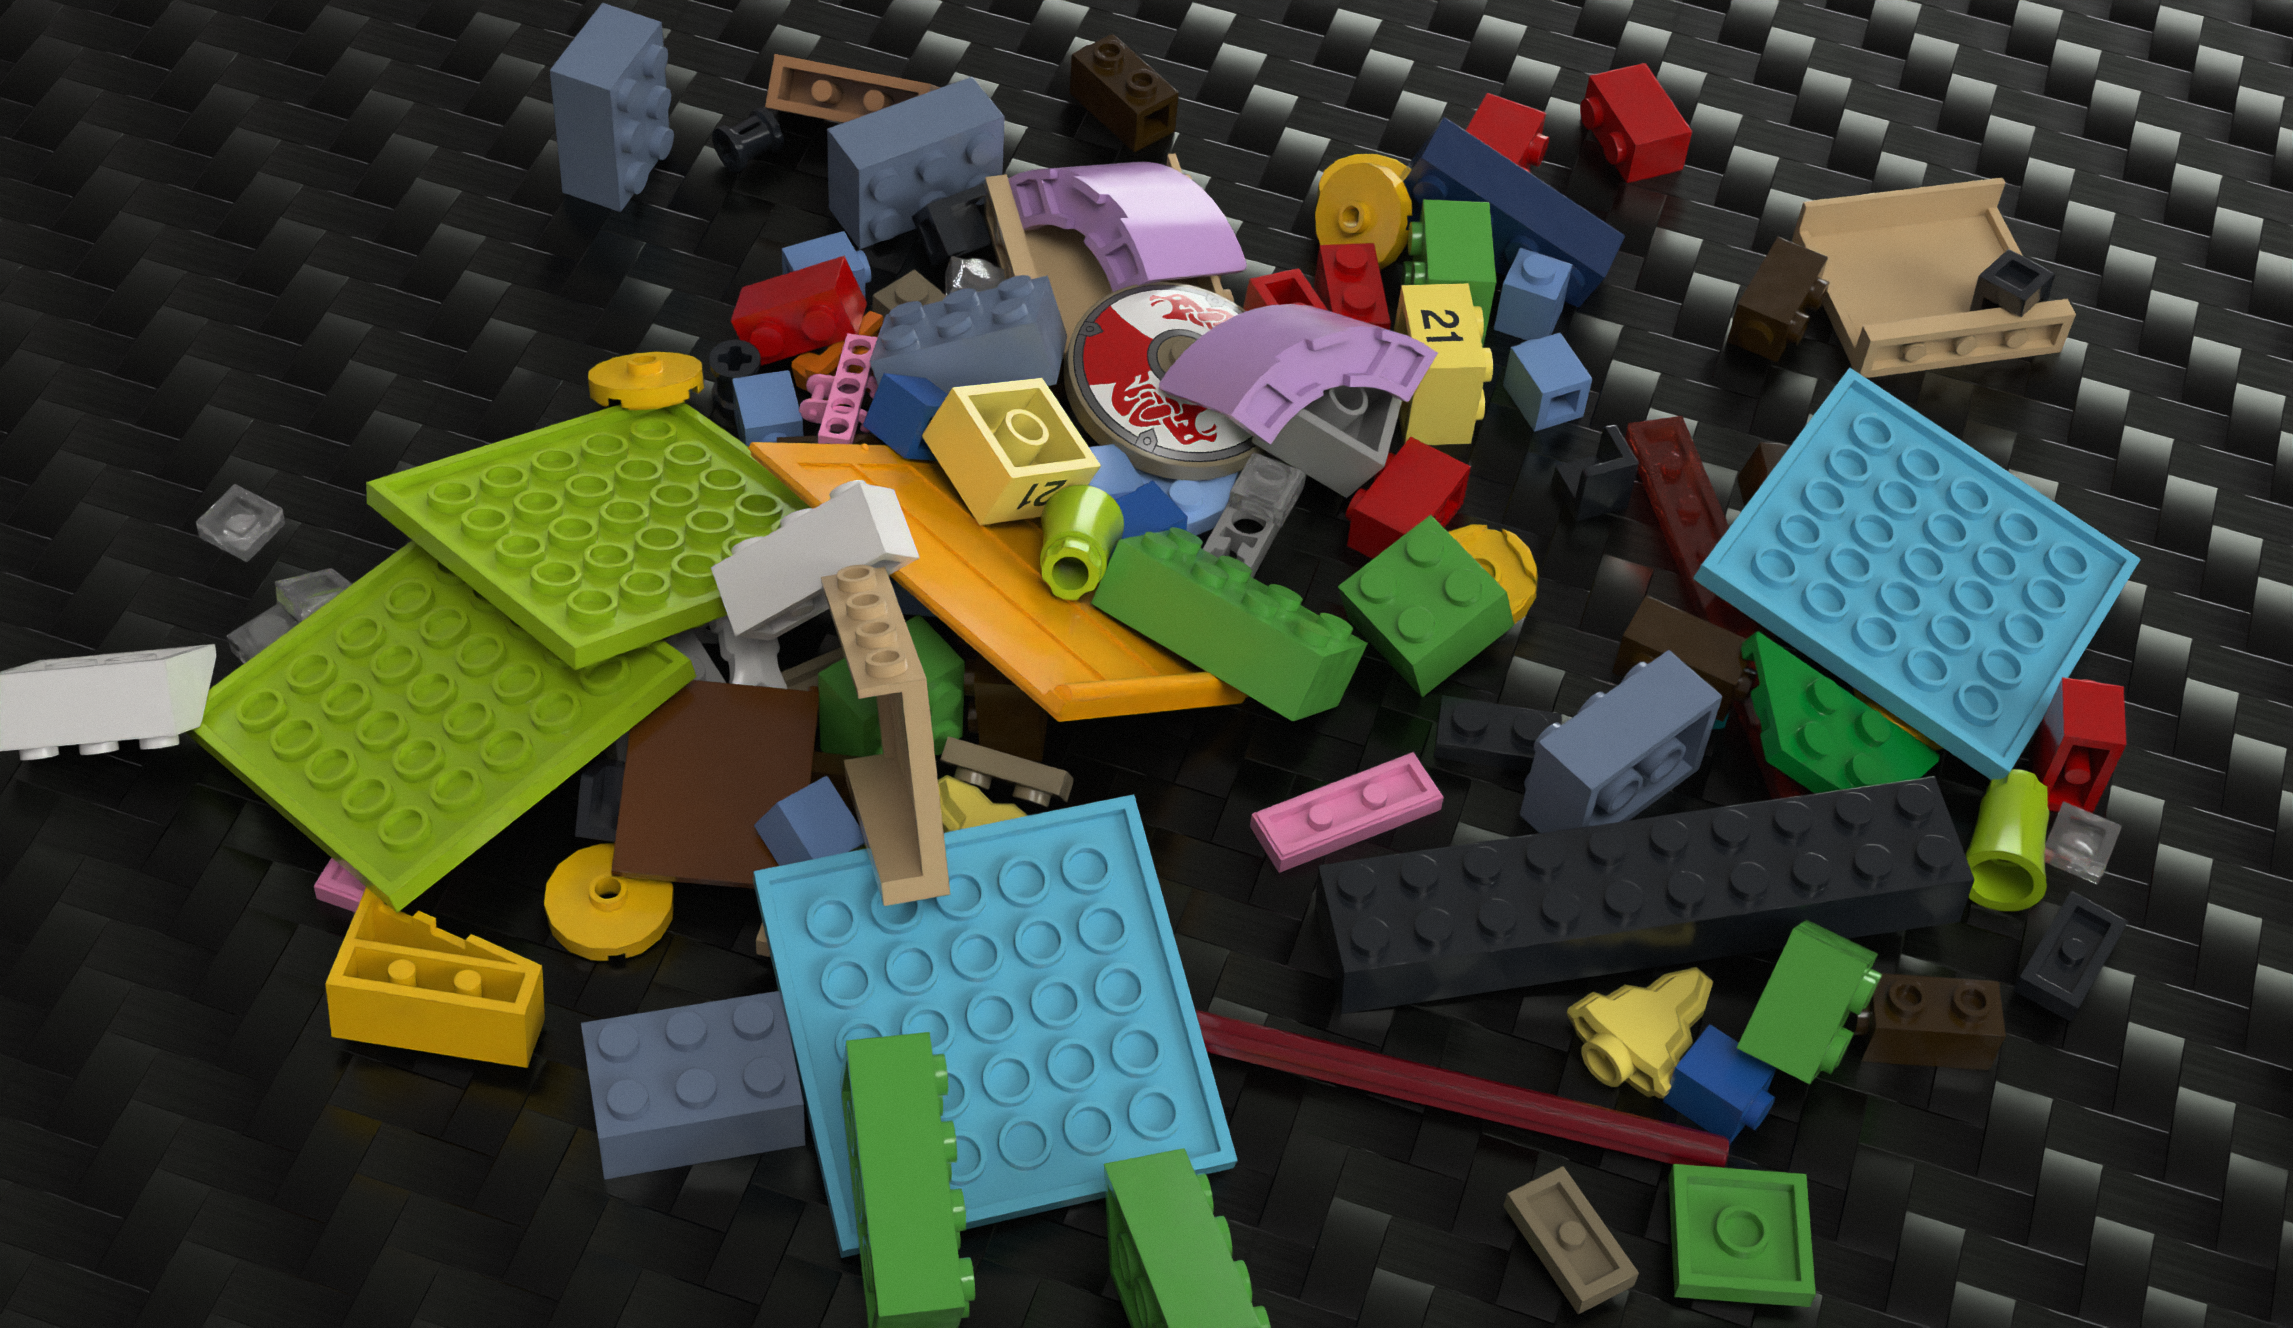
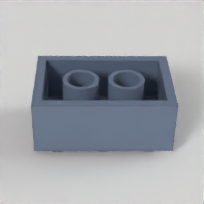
[550,3,674,212]
[827,77,1004,249]
[869,275,1068,394]
[1520,650,1722,833]
[581,991,805,1180]

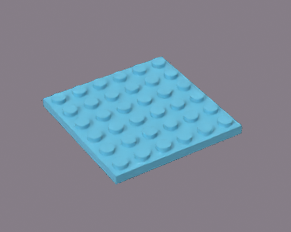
[1693,368,2141,780]
[753,794,1238,1258]

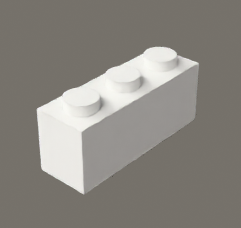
[711,480,920,640]

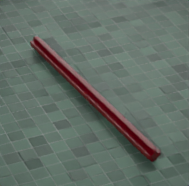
[1195,1009,1729,1168]

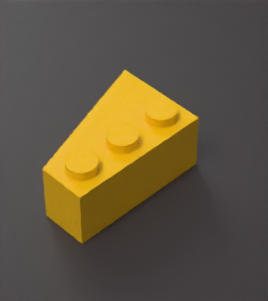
[325,887,545,1068]

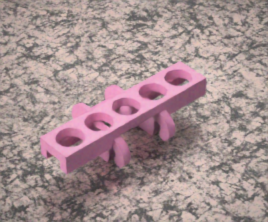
[799,333,878,444]

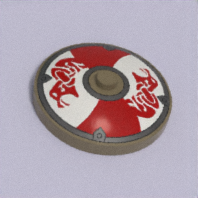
[1063,282,1267,481]

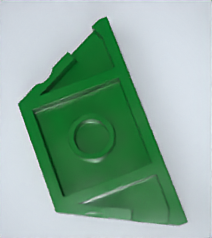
[1741,631,1940,794]

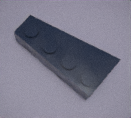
[1399,117,1625,308]

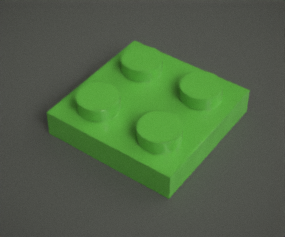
[1668,1164,1816,1307]

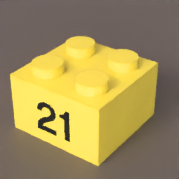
[1394,283,1493,445]
[922,378,1101,525]

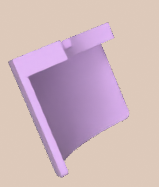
[1008,162,1247,292]
[1159,304,1438,445]

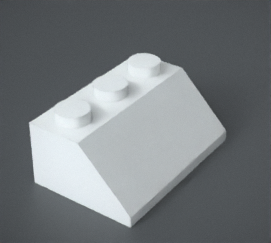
[0,644,216,760]

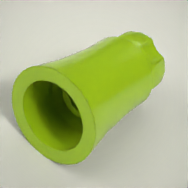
[1040,485,1124,600]
[1965,769,2049,911]

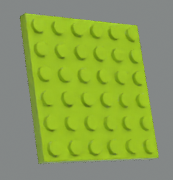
[366,402,811,670]
[185,540,697,913]

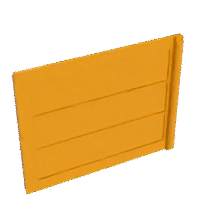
[748,442,1250,722]

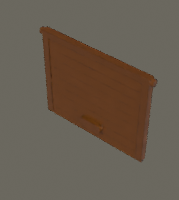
[611,680,819,889]

